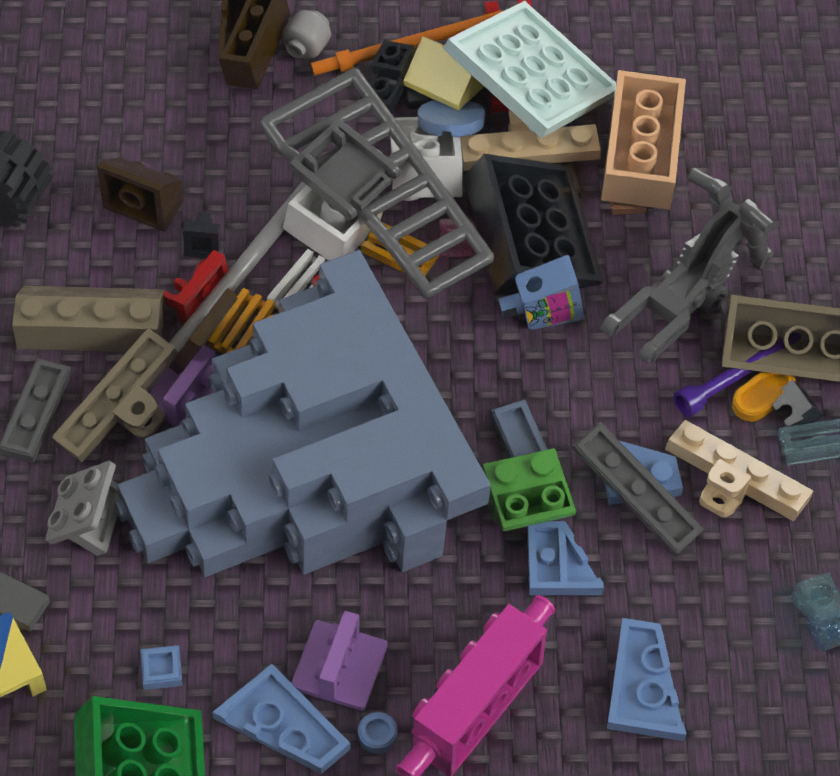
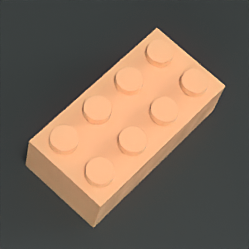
[601,70,686,210]

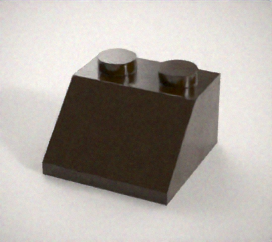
[97,157,184,232]

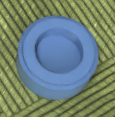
[358,712,397,754]

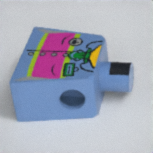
[498,255,585,330]

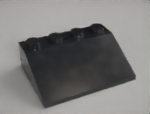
[463,153,604,296]

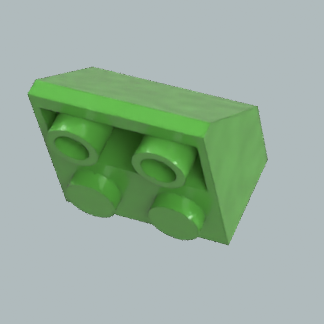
[483,448,576,531]

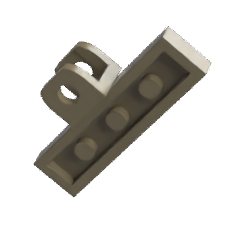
[52,328,178,463]

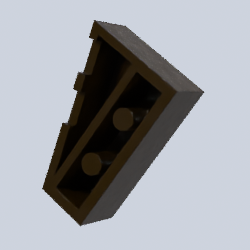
[218,0,291,90]

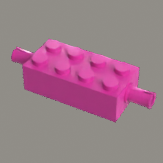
[395,595,555,776]

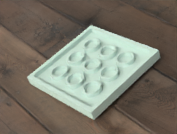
[443,1,616,139]

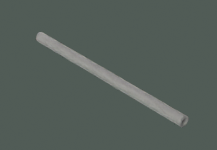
[145,182,306,393]

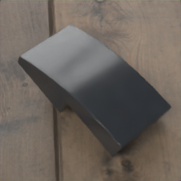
[359,40,415,113]

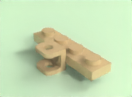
[460,109,601,171]
[665,420,813,521]

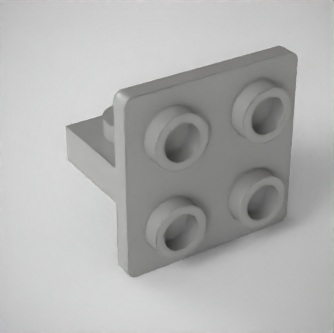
[45,461,119,556]

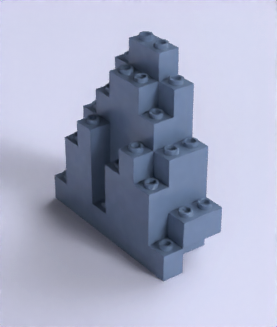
[114,250,491,577]

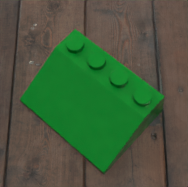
[74,696,205,776]

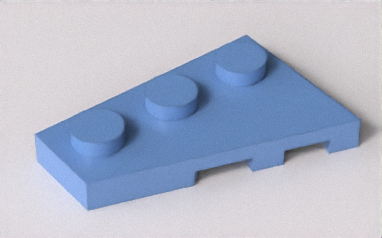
[607,618,686,741]
[212,664,351,774]

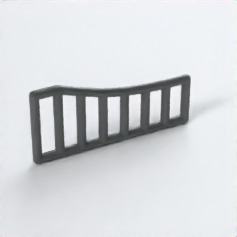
[259,68,494,299]

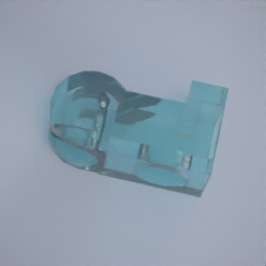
[790,572,840,652]

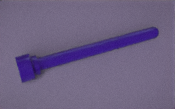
[673,332,802,418]

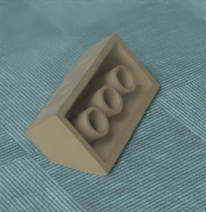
[12,286,166,352]
[722,295,840,382]

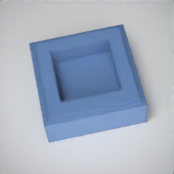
[140,645,183,690]

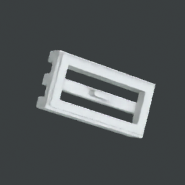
[267,249,325,310]

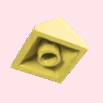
[403,36,484,111]

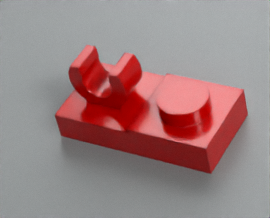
[163,250,228,324]

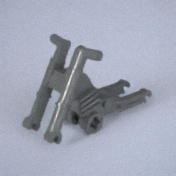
[600,167,775,364]

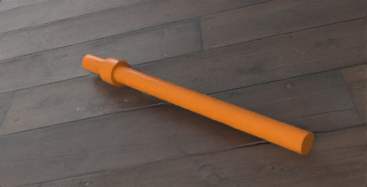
[310,10,503,76]

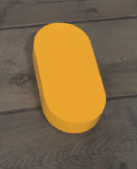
[732,372,796,422]

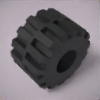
[0,130,52,227]

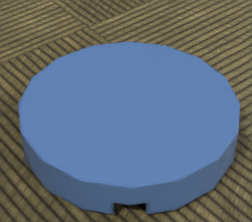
[418,100,485,137]

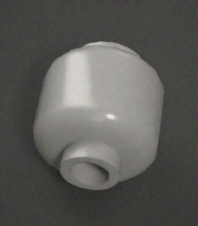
[282,10,331,60]

